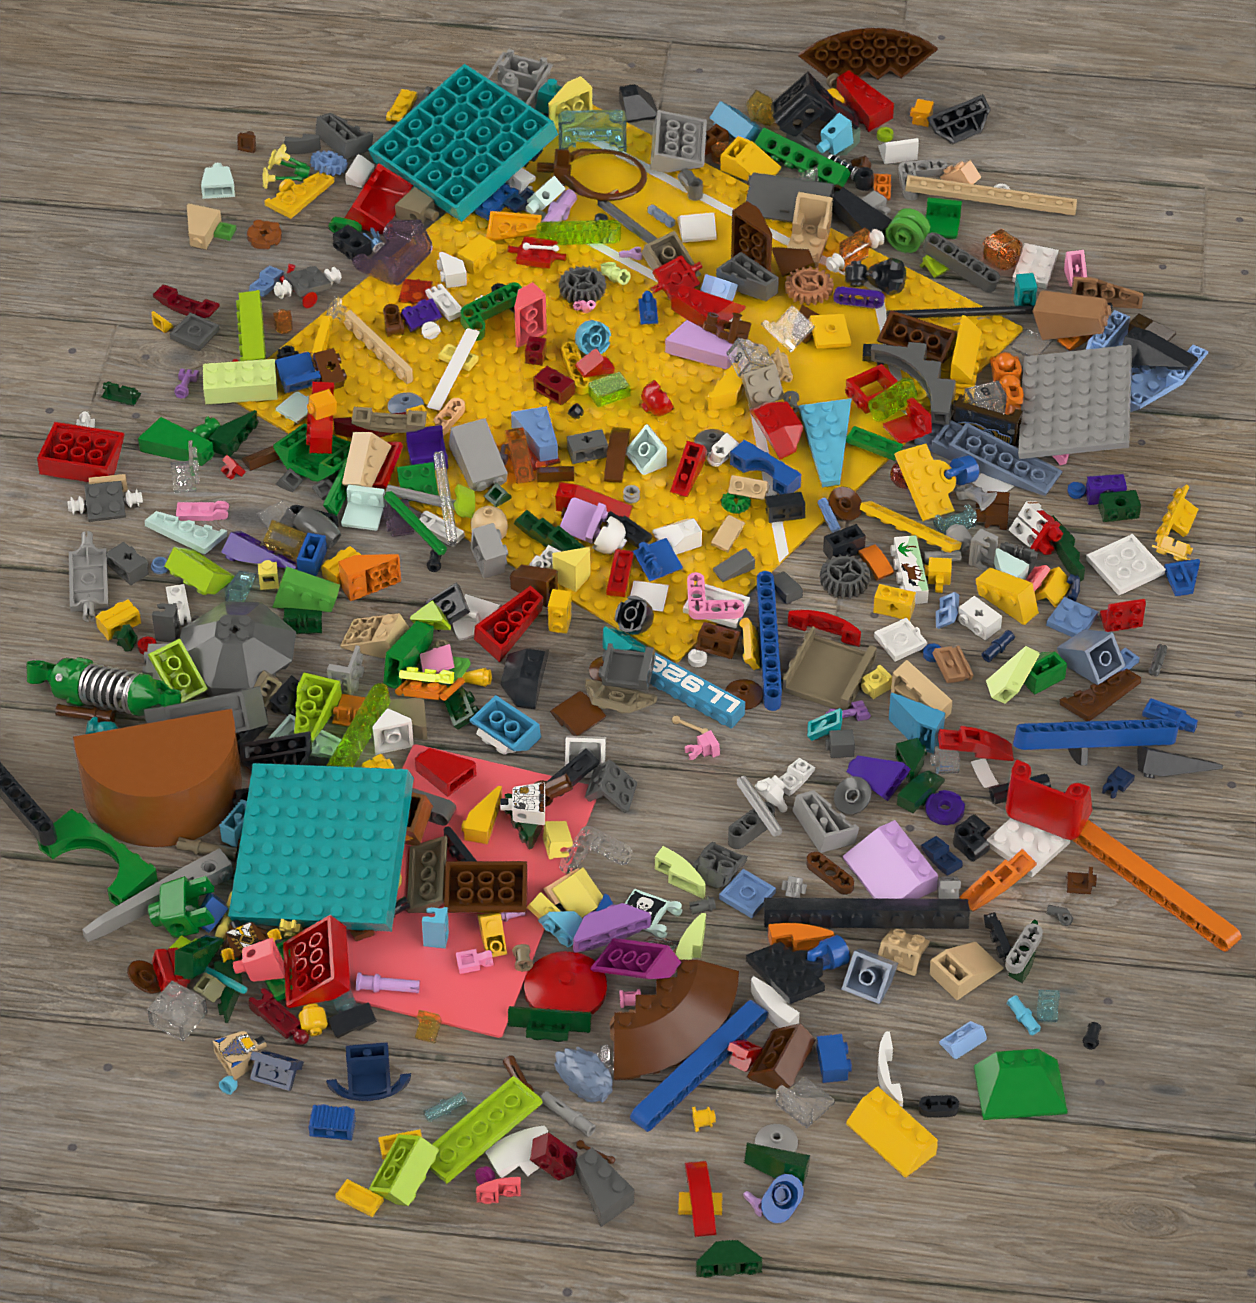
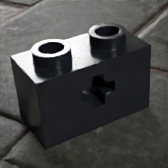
[823,524,866,560]

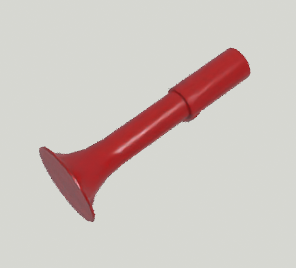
[279,264,318,308]

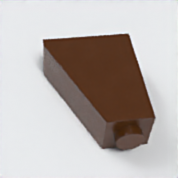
[510,565,558,608]

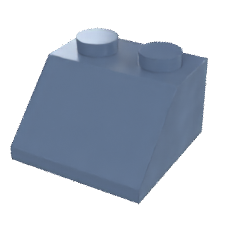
[841,948,898,1004]

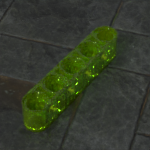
[536,220,621,245]

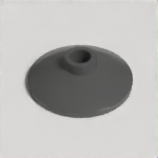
[694,429,726,456]
[834,777,872,815]

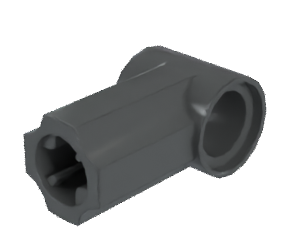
[678,168,703,201]

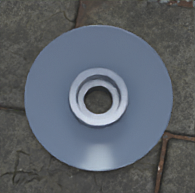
[388,392,424,415]

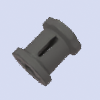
[783,391,799,414]

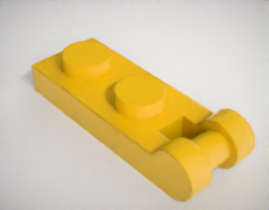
[386,89,417,123]
[739,618,760,670]

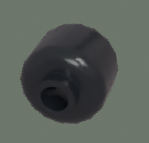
[845,261,868,287]

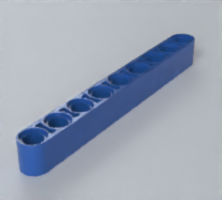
[756,571,782,711]
[1013,719,1179,750]
[630,1000,768,1132]

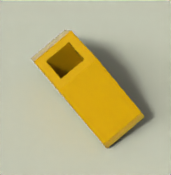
[707,363,744,410]

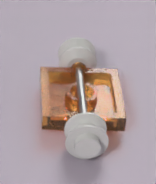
[826,228,884,273]

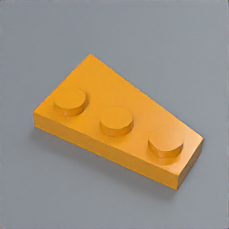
[486,211,542,241]

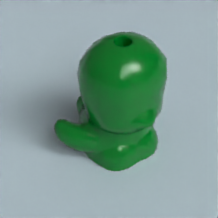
[192,416,221,440]

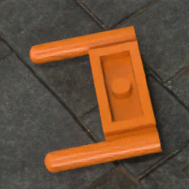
[395,677,465,701]

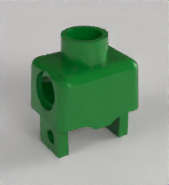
[148,876,215,938]

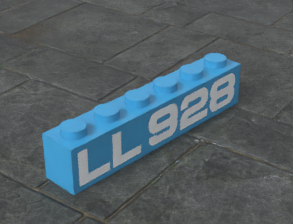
[650,653,745,729]

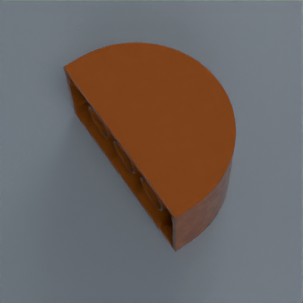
[73,709,242,847]

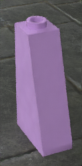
[665,320,738,369]

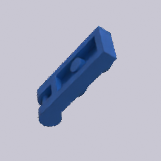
[475,183,519,221]

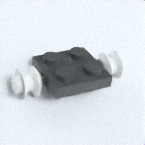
[274,266,341,299]
[67,481,143,522]

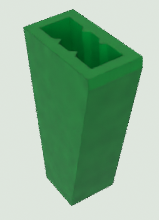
[138,417,214,466]
[383,621,434,689]

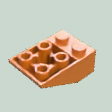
[338,554,401,602]

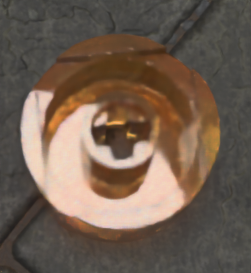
[983,229,1023,270]

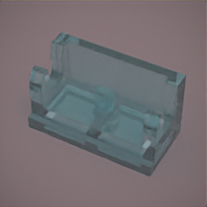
[933,504,977,535]

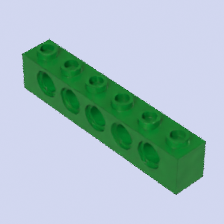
[754,127,851,187]

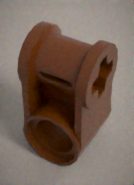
[383,304,405,337]

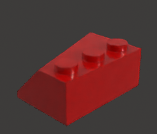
[671,285,746,333]

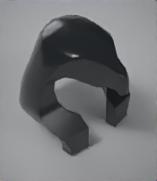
[865,258,906,295]

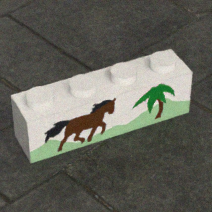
[890,535,929,604]

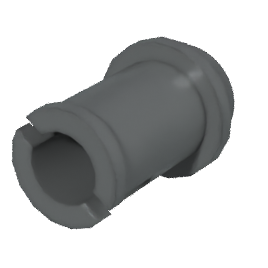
[689,896,716,915]

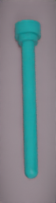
[203,966,247,994]

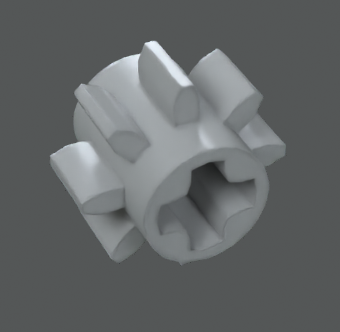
[781,876,807,898]

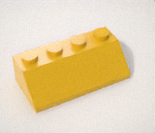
[950,315,984,385]
[846,1087,938,1178]

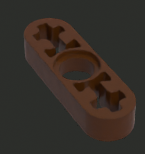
[806,852,854,895]

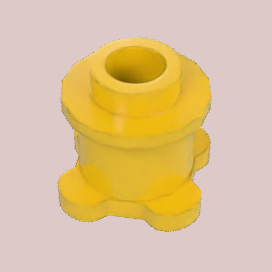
[692,1106,716,1132]

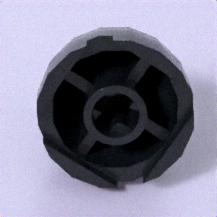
[615,596,654,635]

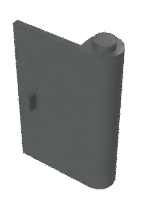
[746,172,834,223]

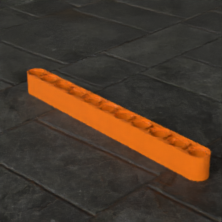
[1072,819,1242,952]

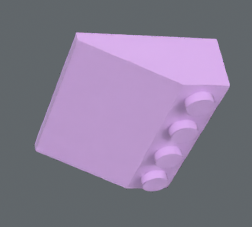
[843,820,938,899]

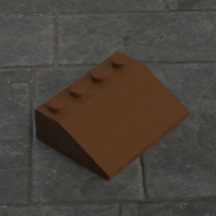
[731,201,772,272]
[444,861,528,913]

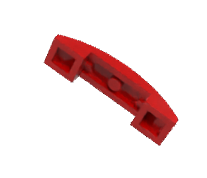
[787,610,861,647]
[685,1161,716,1237]

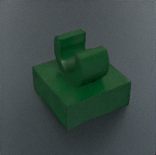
[112,624,138,652]

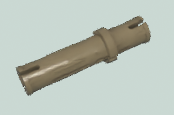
[177,837,238,861]

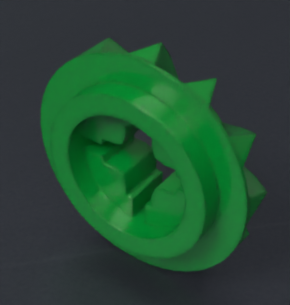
[721,492,751,513]

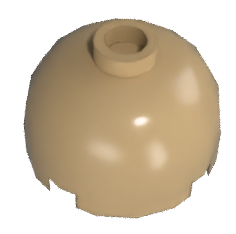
[471,506,508,538]

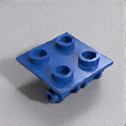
[633,538,683,582]

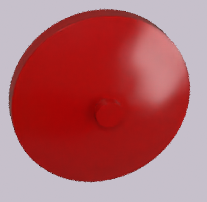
[524,951,607,1015]

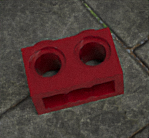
[530,1132,577,1181]

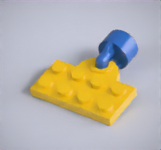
[894,444,979,522]

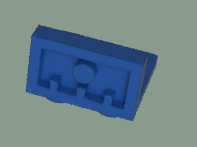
[275,352,321,393]

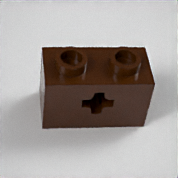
[312,348,347,389]

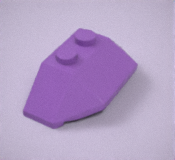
[573,903,651,953]

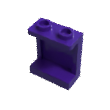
[406,425,448,470]

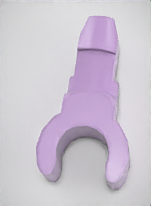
[619,247,642,260]
[744,1191,762,1217]

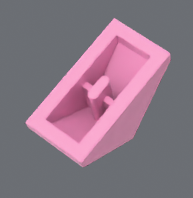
[1064,250,1087,287]

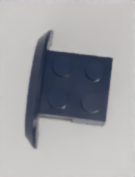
[326,1042,411,1101]

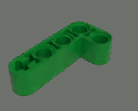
[460,282,522,341]

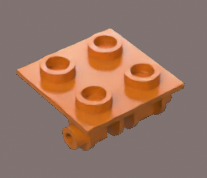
[332,694,380,730]

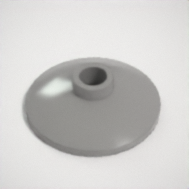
[755,1124,798,1152]

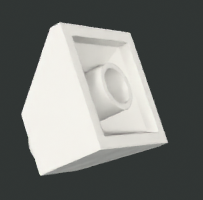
[652,518,702,554]

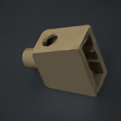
[395,187,439,225]

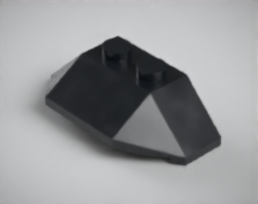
[927,94,990,144]
[501,647,549,709]
[240,731,312,771]

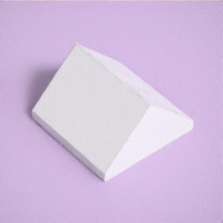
[878,138,919,164]
[677,213,716,243]
[373,708,414,755]

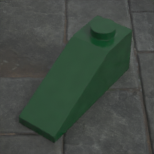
[174,935,224,979]
[744,1142,810,1186]

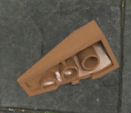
[1071,277,1143,309]

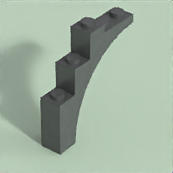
[871,342,956,425]

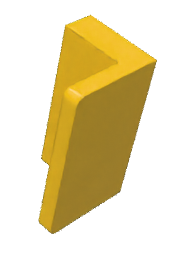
[1034,567,1071,608]

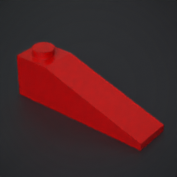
[555,482,632,518]

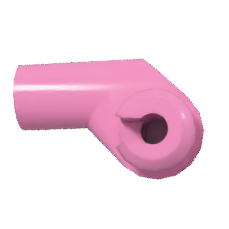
[573,300,596,313]

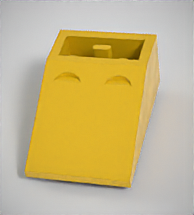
[720,136,781,181]

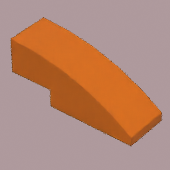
[768,923,834,952]

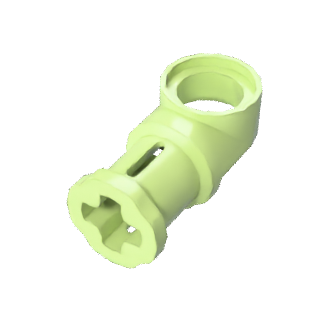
[601,262,631,285]

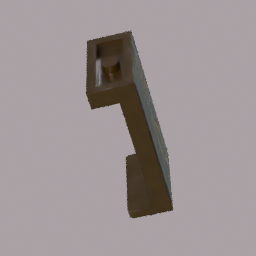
[951,394,1023,447]

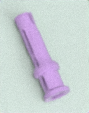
[356,972,420,994]

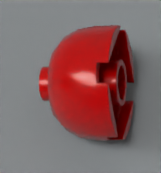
[640,380,674,417]

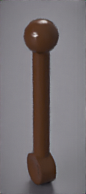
[576,1140,615,1164]

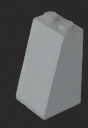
[449,418,508,491]

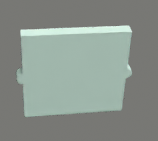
[276,391,309,424]

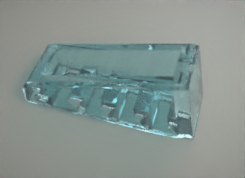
[225,571,257,602]

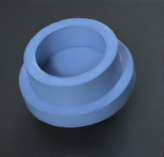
[151,557,169,574]

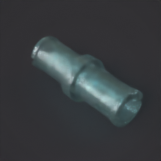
[423,1092,467,1123]

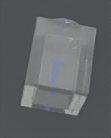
[930,746,960,774]

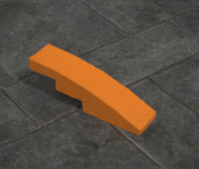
[959,849,1037,911]

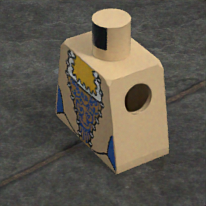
[213,1031,267,1080]

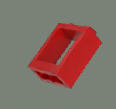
[845,364,902,414]

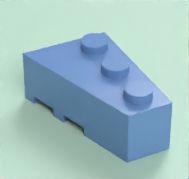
[511,406,558,462]

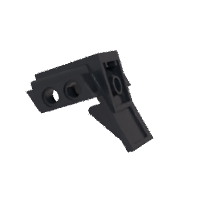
[771,71,859,137]

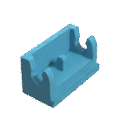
[422,907,449,949]

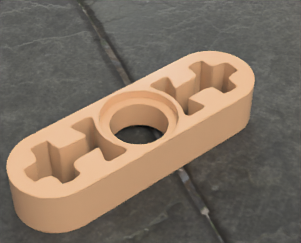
[433,398,465,436]

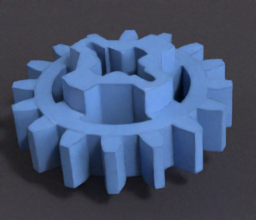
[310,150,348,176]

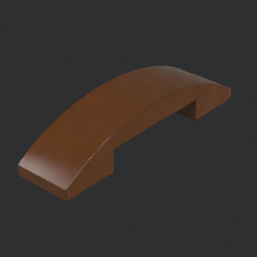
[604,427,631,483]

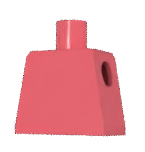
[233,938,285,982]

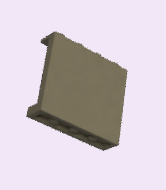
[781,627,877,711]

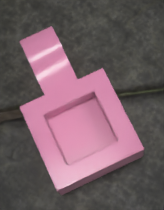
[456,949,494,974]

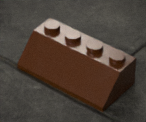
[877,310,957,363]

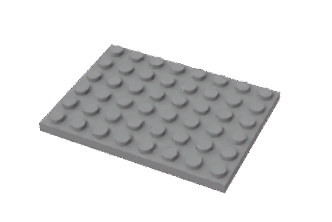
[1018,345,1132,459]

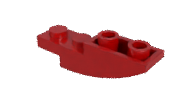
[937,726,1014,761]

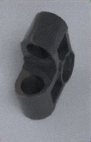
[953,814,990,862]

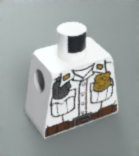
[500,783,545,825]

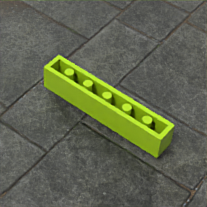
[236,290,266,361]

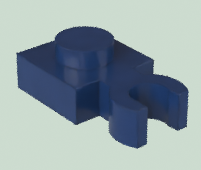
[1102,766,1135,799]

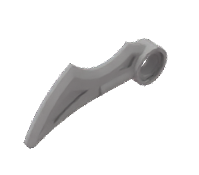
[955,484,997,511]

